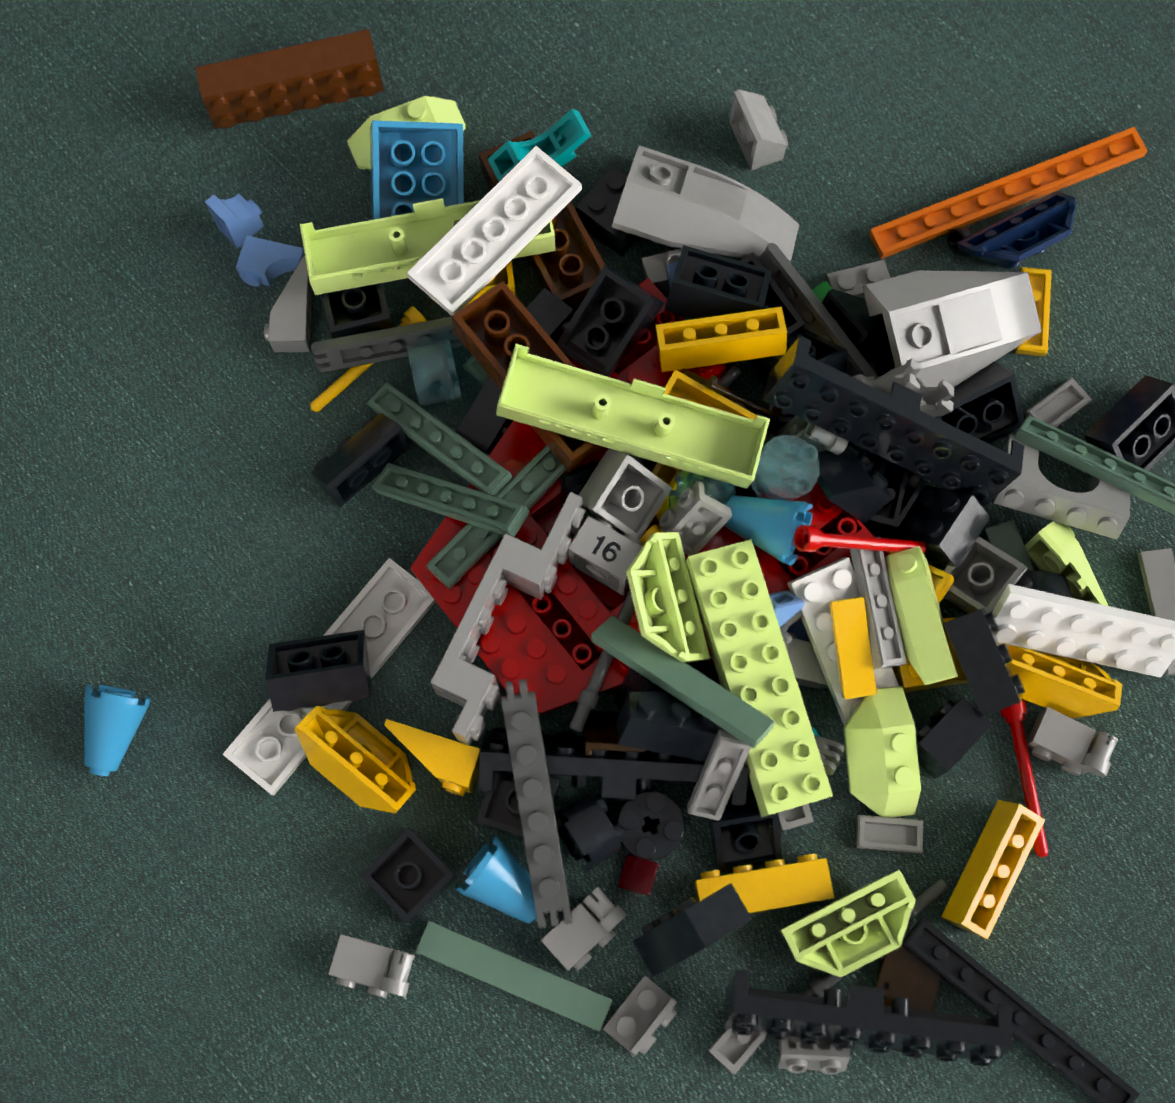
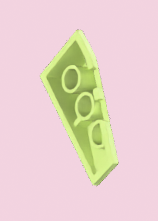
[1025,521,1108,606]
[885,546,958,685]

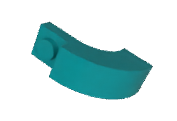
[487,109,592,182]

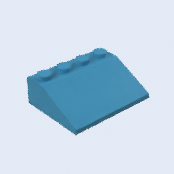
[370,120,464,220]

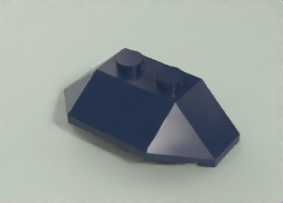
[957,191,1077,269]

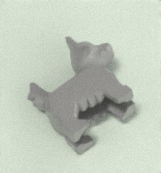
[853,358,954,417]

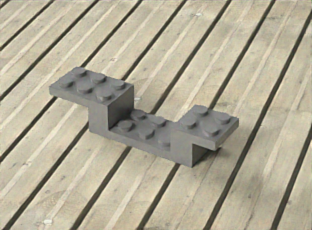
[431,492,585,746]

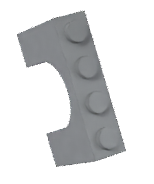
[994,434,1130,540]

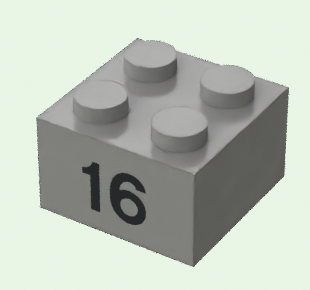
[568,516,642,596]

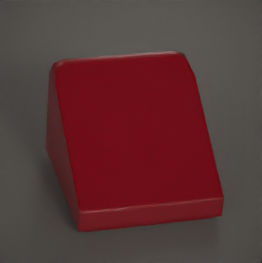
[618,855,659,896]

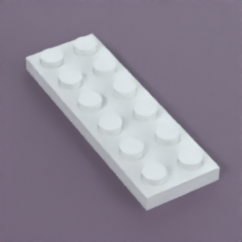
[407,146,582,316]
[787,557,917,733]
[992,584,1175,678]

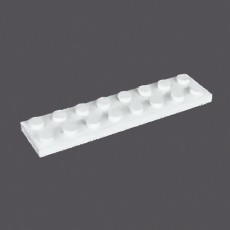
[223,558,435,796]

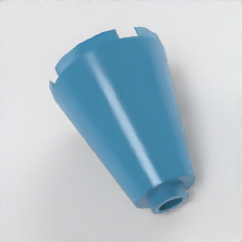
[722,495,813,565]
[84,684,151,776]
[455,836,545,924]

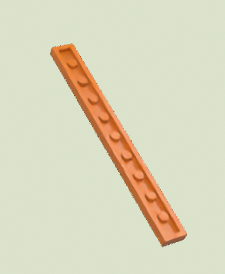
[868,127,1148,259]

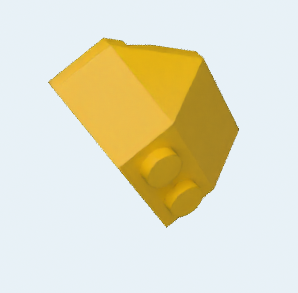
[999,643,1122,719]
[295,706,416,814]

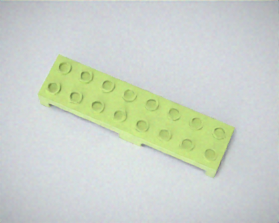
[300,198,556,295]
[496,344,770,489]
[686,539,833,817]

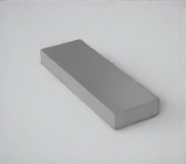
[687,729,751,821]

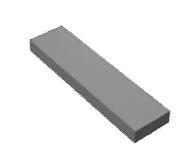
[850,537,907,669]
[1137,548,1175,676]

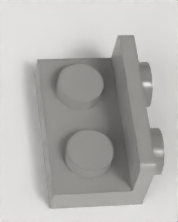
[826,260,890,299]
[659,480,732,556]
[603,975,678,1057]
[778,1036,850,1075]

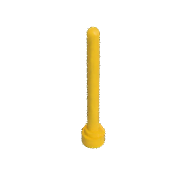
[310,306,426,412]

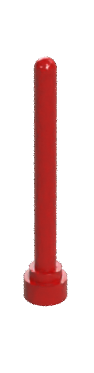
[794,525,927,553]
[1000,701,1048,858]

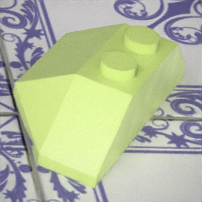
[347,96,466,170]
[626,532,710,663]
[843,686,921,818]
[780,870,916,977]

